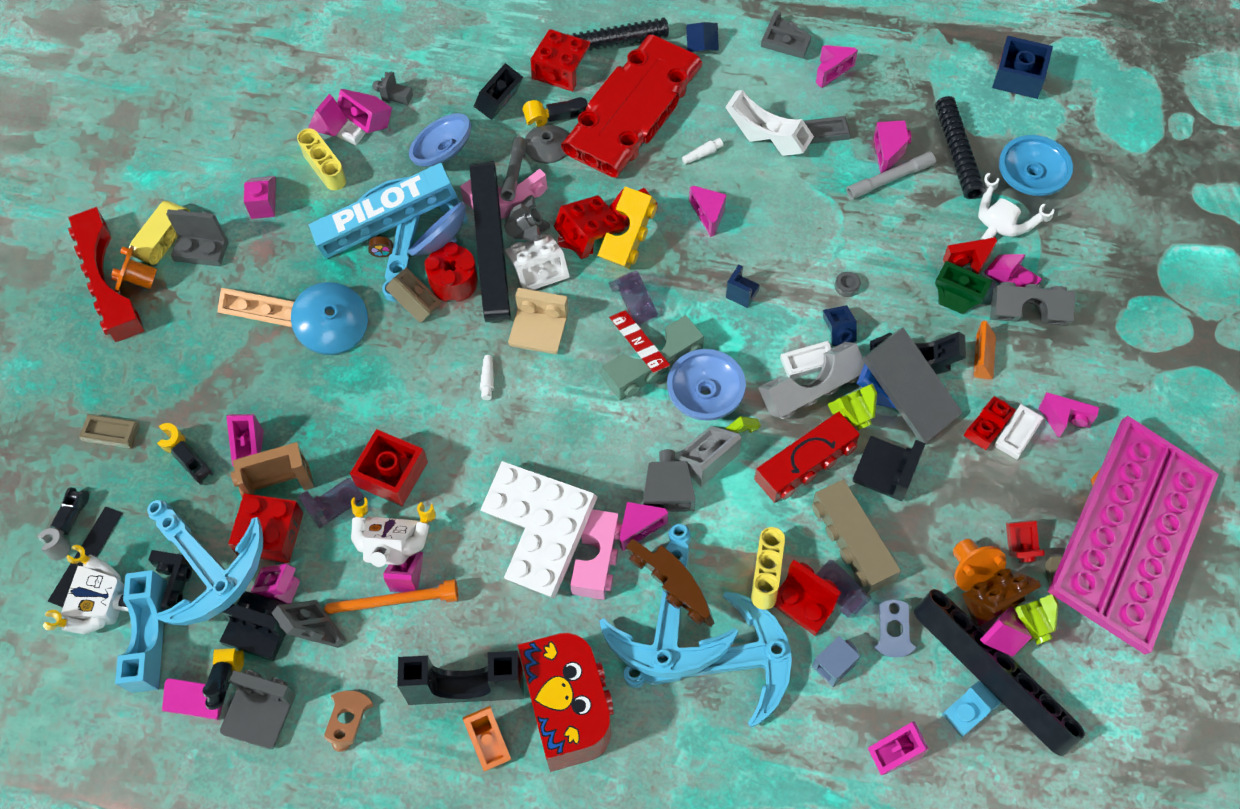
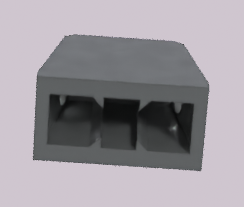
[643,449,695,512]

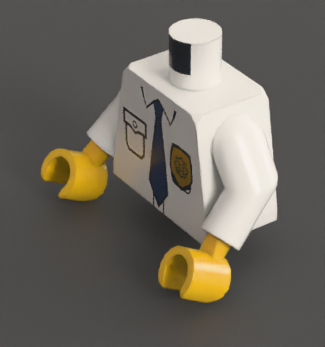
[351,497,436,567]
[43,545,129,635]

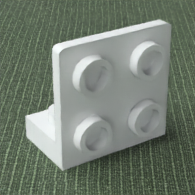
[505,234,570,290]

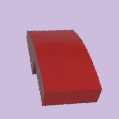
[964,396,1016,450]

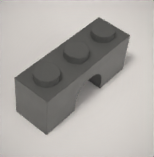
[990,282,1075,326]

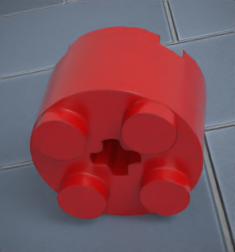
[425,242,478,302]

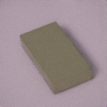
[79,414,140,449]

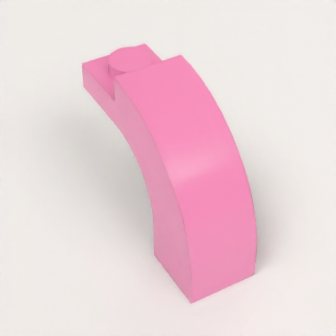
[460,169,547,219]

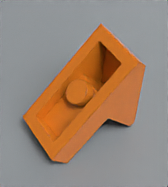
[462,706,511,771]

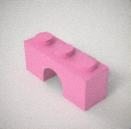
[570,509,622,600]

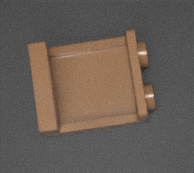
[231,442,315,497]

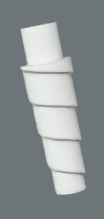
[682,138,723,164]
[480,355,494,400]

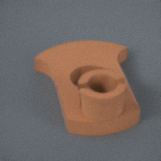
[324,690,373,752]

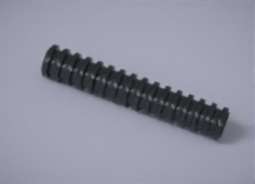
[568,17,669,51]
[935,96,985,199]

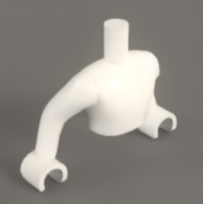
[978,173,1055,240]

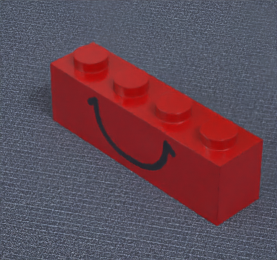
[754,411,860,503]

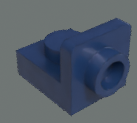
[823,305,857,346]

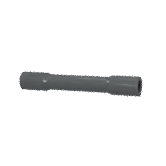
[500,137,527,201]

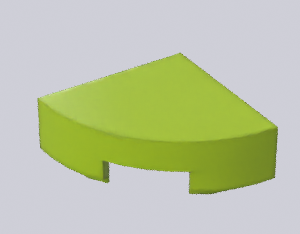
[724,416,761,433]

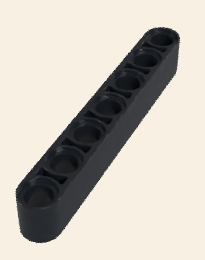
[469,161,511,323]
[914,589,1085,756]

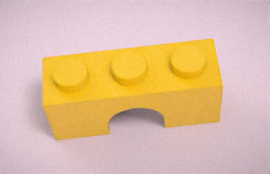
[597,186,657,269]

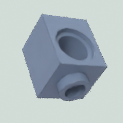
[812,636,860,687]

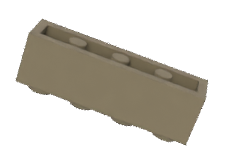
[812,479,901,595]

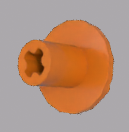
[111,245,157,292]
[953,539,1007,591]

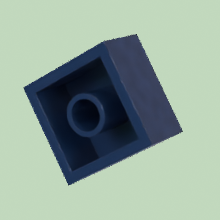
[992,36,1053,99]

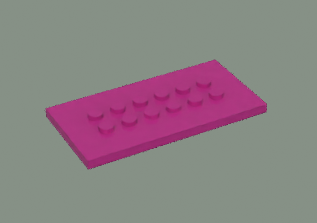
[1047,416,1219,655]

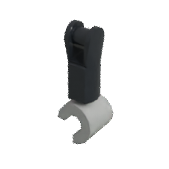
[37,487,89,561]

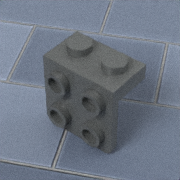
[220,669,296,750]

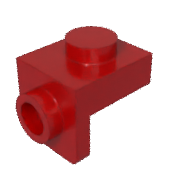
[1006,520,1045,562]

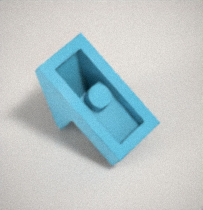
[942,681,1002,737]

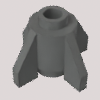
[504,195,550,241]

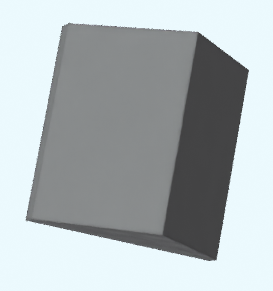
[675,426,742,487]

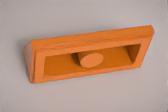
[973,321,996,380]

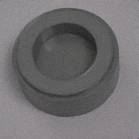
[835,272,861,297]

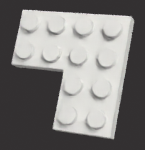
[480,461,598,599]

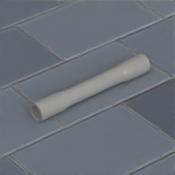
[846,151,936,200]

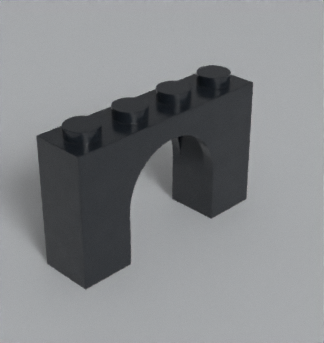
[397,651,524,705]

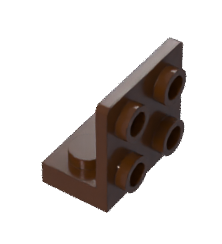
[962,568,1041,626]

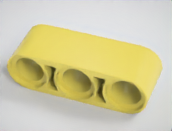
[297,128,346,190]
[129,200,190,265]
[751,527,785,610]

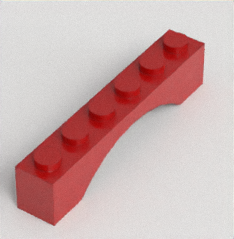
[68,207,145,342]

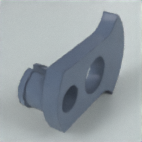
[873,600,917,657]

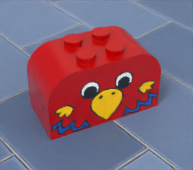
[518,633,614,772]

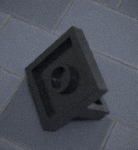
[219,591,286,662]

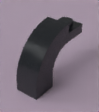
[870,332,966,374]

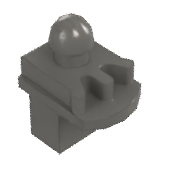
[372,72,413,105]

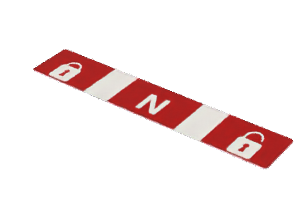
[609,310,670,373]

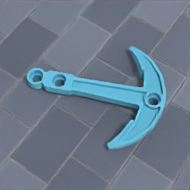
[358,177,468,302]
[147,500,263,625]
[599,524,738,678]
[624,591,792,728]

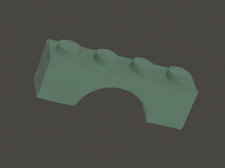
[602,315,704,401]

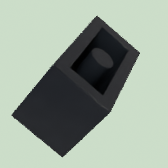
[473,63,523,120]

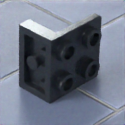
[852,436,926,502]

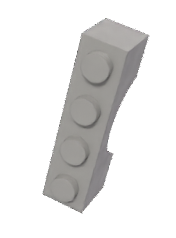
[758,342,864,419]

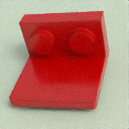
[530,29,590,92]
[554,195,626,259]
[773,560,841,637]

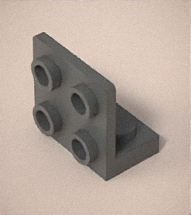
[166,209,228,266]

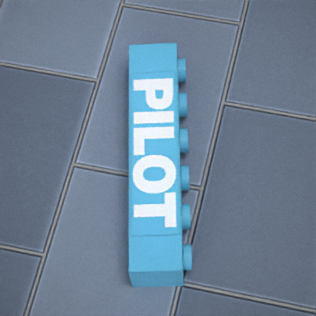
[308,163,457,259]

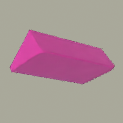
[162,678,227,720]

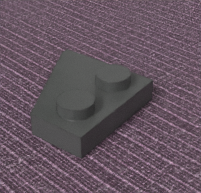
[761,10,811,59]
[272,600,346,648]

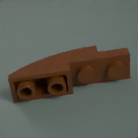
[626,539,715,627]

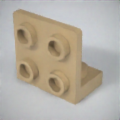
[508,288,569,354]

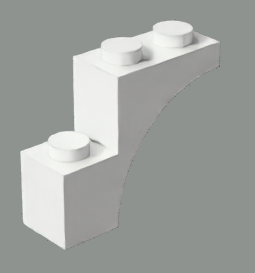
[725,90,814,156]

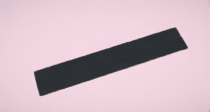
[48,507,122,608]

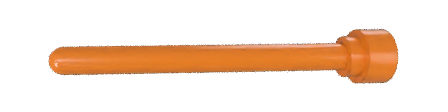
[324,579,459,614]

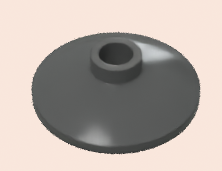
[525,125,568,164]

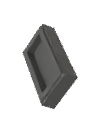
[804,116,850,144]

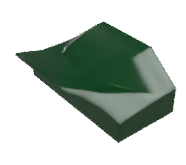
[935,261,993,314]

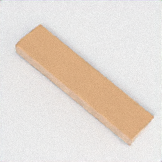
[217,288,295,327]

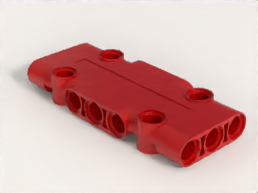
[561,35,703,178]

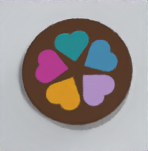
[368,236,393,258]

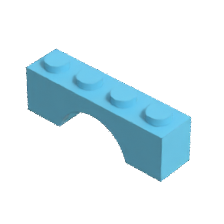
[115,570,168,693]

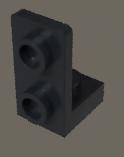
[148,550,192,611]

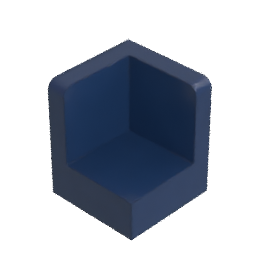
[686,22,719,52]
[726,264,760,308]

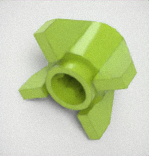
[828,383,877,430]
[1015,594,1059,645]

